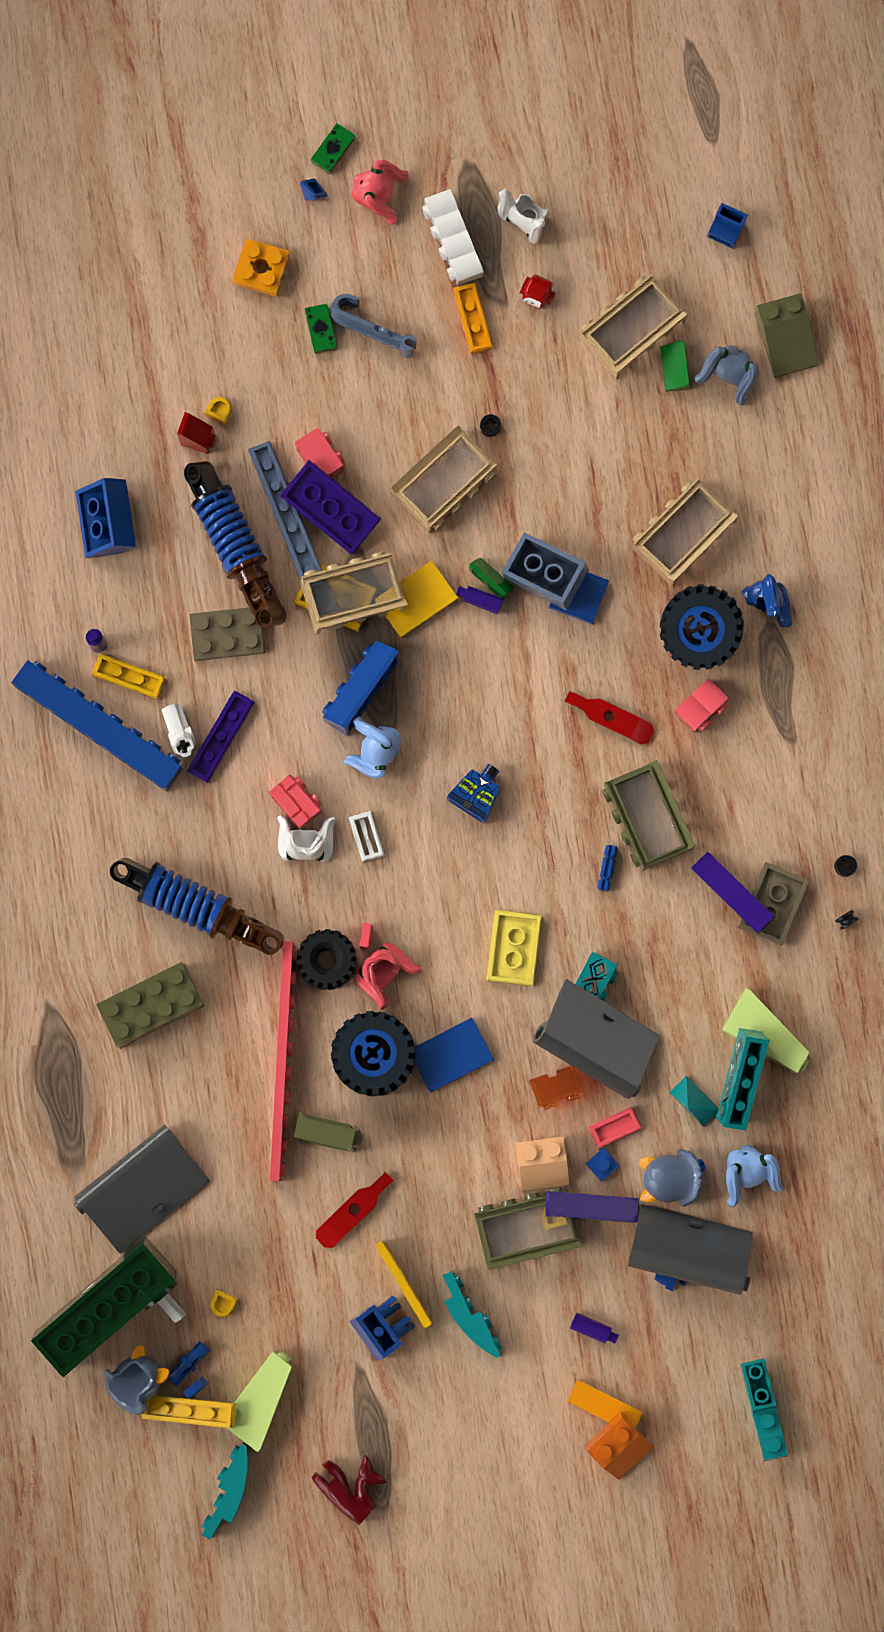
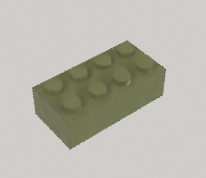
[96,962,205,1049]

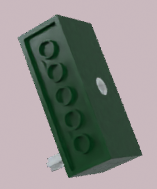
[31,1236,186,1378]

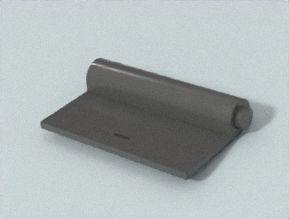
[533,979,660,1099]
[73,1124,210,1253]
[628,1204,753,1295]

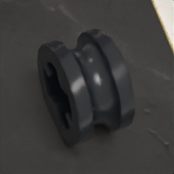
[480,414,501,437]
[834,855,857,877]
[835,909,859,930]

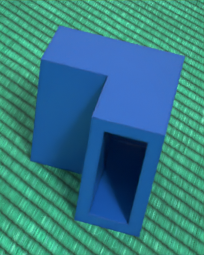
[707,203,748,249]

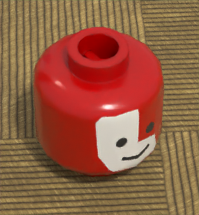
[520,274,556,309]

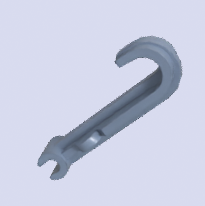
[330,294,417,358]

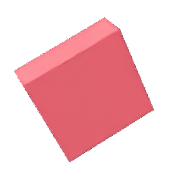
[359,923,373,949]

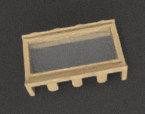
[580,274,688,379]
[391,425,497,533]
[632,478,738,586]
[300,552,408,635]

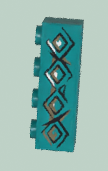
[575,951,619,1001]
[716,1028,770,1131]

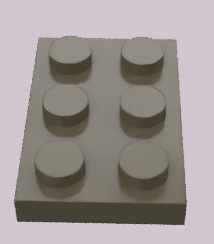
[189,607,264,661]
[738,862,809,946]

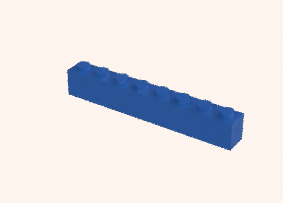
[11,660,183,792]

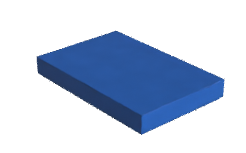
[414,1018,494,1093]

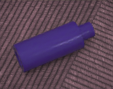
[456,586,504,615]
[86,629,107,653]
[570,1312,619,1344]

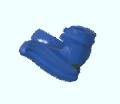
[742,574,792,627]

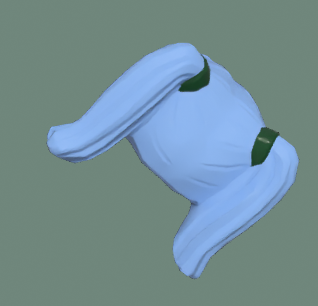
[344,716,401,779]
[726,1145,784,1207]

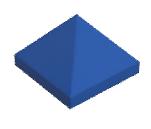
[300,178,328,201]

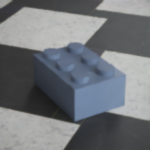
[502,532,589,611]

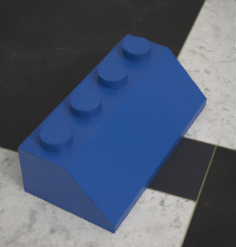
[322,640,400,736]

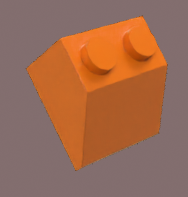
[586,1411,654,1480]

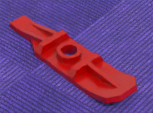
[564,691,654,745]
[316,1172,394,1248]

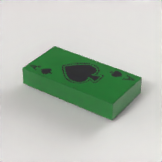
[311,123,356,174]
[305,303,337,354]

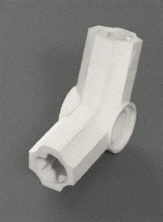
[162,703,197,757]

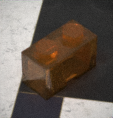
[529,1066,584,1111]

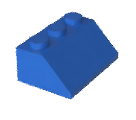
[75,478,136,558]

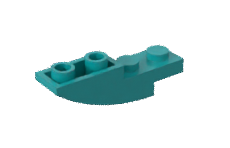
[443,1271,503,1358]
[741,1358,788,1462]
[201,1442,249,1540]

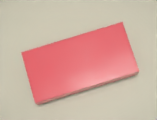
[588,1107,642,1149]

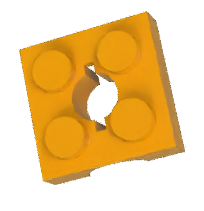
[232,238,290,297]

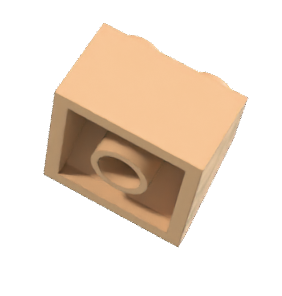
[515,1136,569,1191]

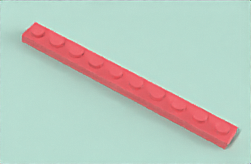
[270,941,298,1181]

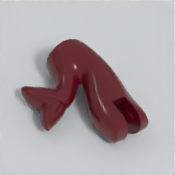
[311,1455,386,1525]

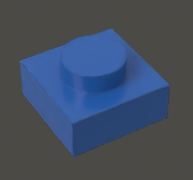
[585,1148,619,1181]

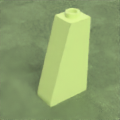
[721,988,810,1074]
[227,1351,293,1452]

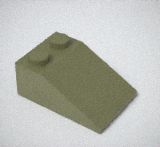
[754,293,819,378]

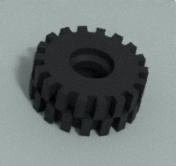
[297,929,357,990]

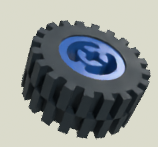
[659,584,744,670]
[331,1011,416,1097]

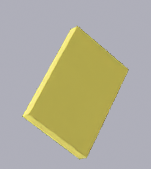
[486,910,542,987]

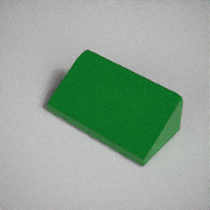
[660,341,689,392]
[469,558,514,599]

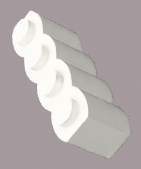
[422,189,484,286]

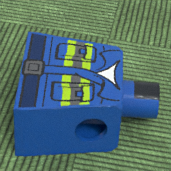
[447,764,500,824]

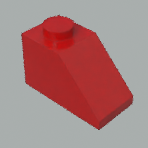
[177,412,217,454]

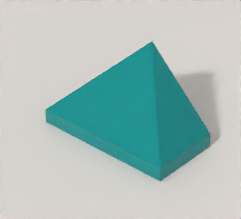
[669,1076,718,1127]

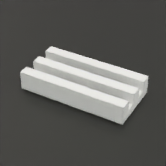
[348,811,385,863]

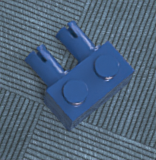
[349,1296,415,1361]

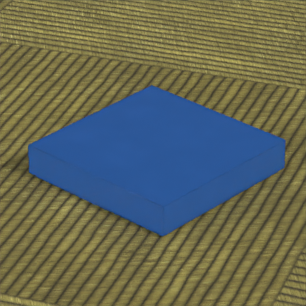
[549,573,609,624]

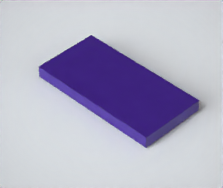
[280,459,382,555]

